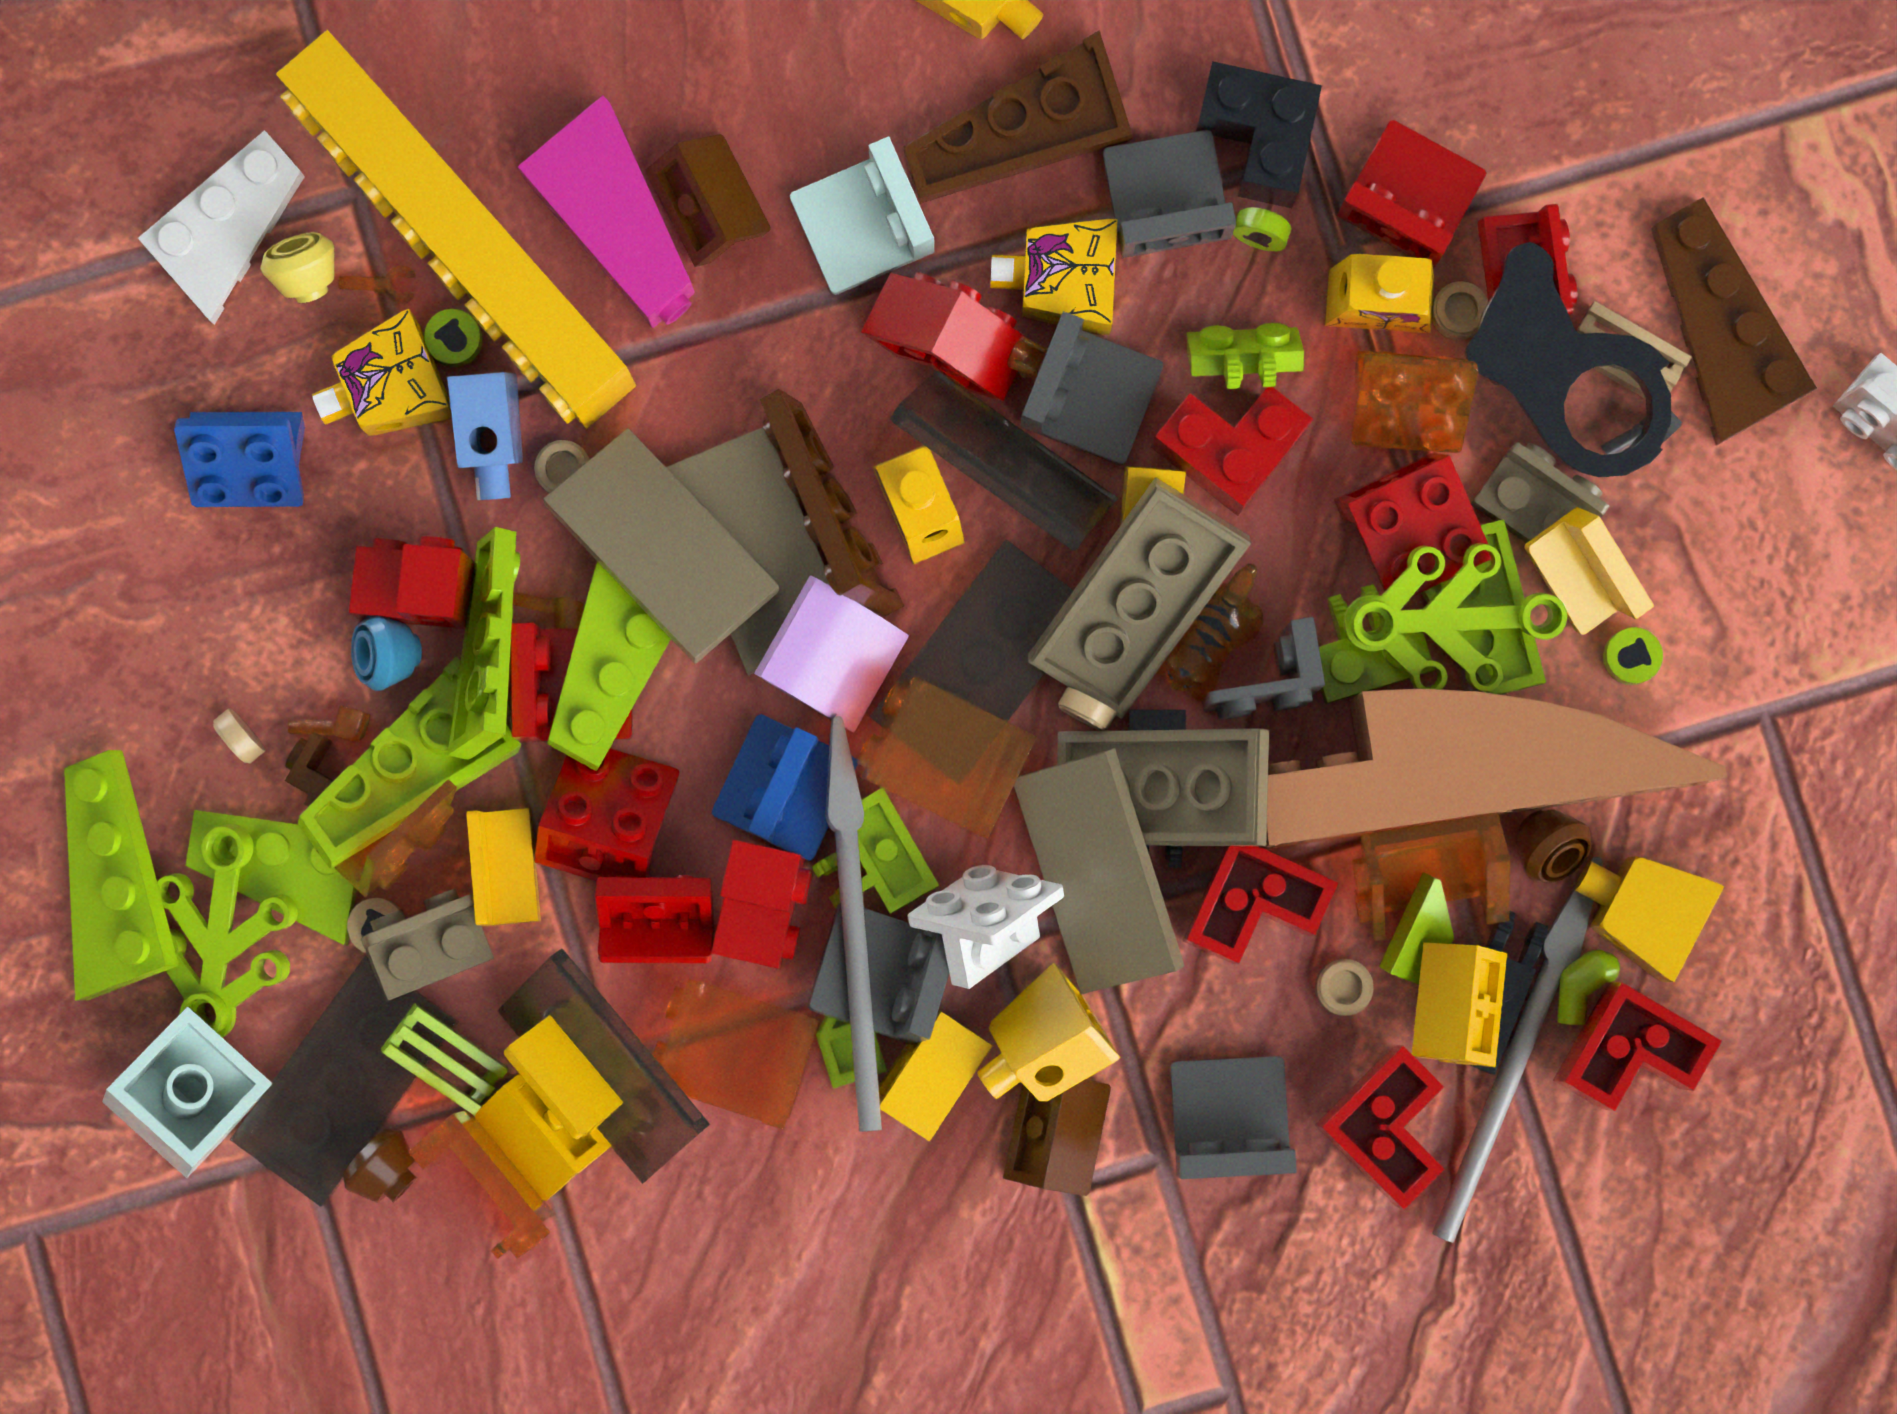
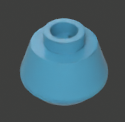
[351,616,422,691]

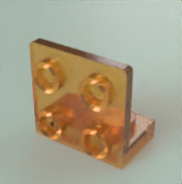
[316,779,457,897]

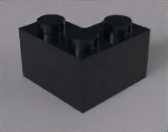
[1196,61,1322,209]

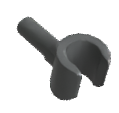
[1601,411,1682,454]

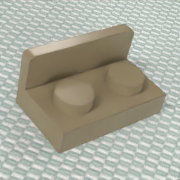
[1471,442,1610,543]
[361,889,494,1002]

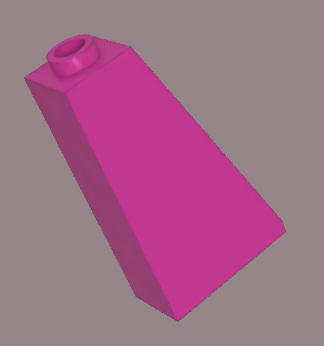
[518,95,695,328]

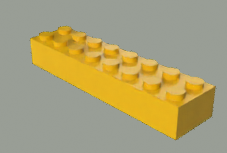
[276,30,636,429]

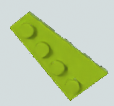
[547,561,671,771]

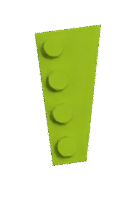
[448,527,520,760]
[298,656,521,869]
[64,750,179,1001]

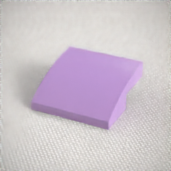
[754,575,909,733]

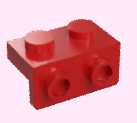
[1477,204,1577,316]
[595,875,714,964]

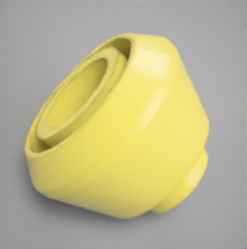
[260,232,334,303]

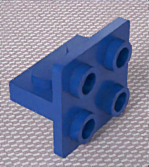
[174,412,305,507]
[712,714,858,861]

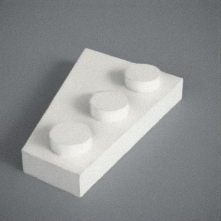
[138,130,305,325]

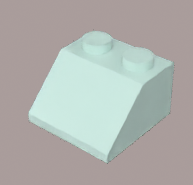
[102,1007,272,1178]

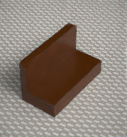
[645,134,771,267]
[1003,1079,1111,1196]

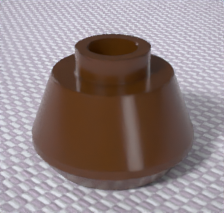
[1516,810,1591,883]
[342,1129,417,1203]

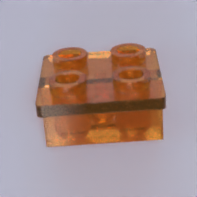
[1351,351,1478,453]

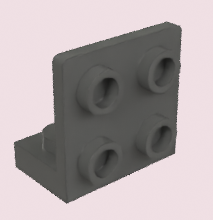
[1103,130,1236,258]
[1020,311,1163,465]
[1202,617,1325,720]
[807,903,949,1044]
[1170,1056,1297,1179]

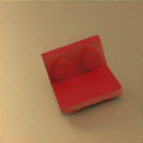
[1337,120,1487,269]
[1334,452,1491,597]
[511,623,633,742]
[535,748,680,881]

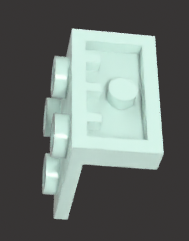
[790,136,935,295]

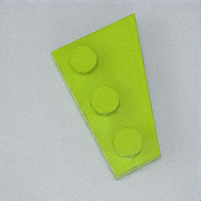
[1421,519,1546,695]
[185,810,363,946]

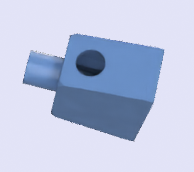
[447,372,523,500]

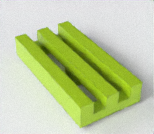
[381,1003,508,1116]

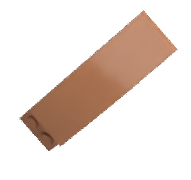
[1259,689,1727,849]

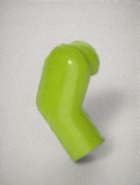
[1557,949,1620,1025]

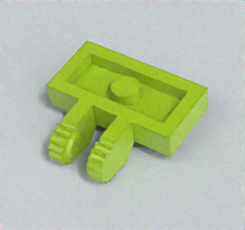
[1187,323,1304,389]
[1319,584,1435,705]
[812,788,939,914]

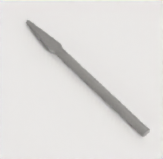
[825,716,882,1132]
[1432,857,1603,1243]

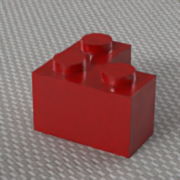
[861,272,1032,401]
[1151,387,1314,516]
[349,536,475,630]
[711,840,813,969]
[1182,846,1338,964]
[1553,982,1722,1111]
[1315,1045,1445,1210]

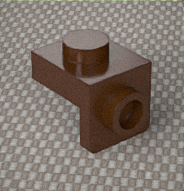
[285,732,334,807]

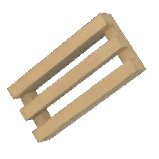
[1576,301,1692,398]

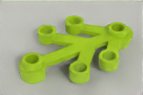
[1344,543,1568,692]
[157,824,298,1038]

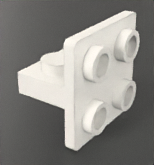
[908,865,1064,989]

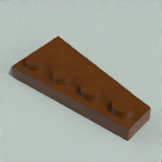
[903,30,1132,204]
[1651,197,1817,446]
[760,389,904,616]

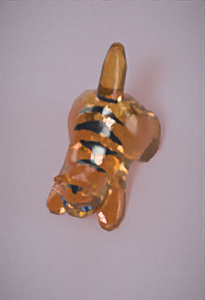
[1155,563,1263,702]

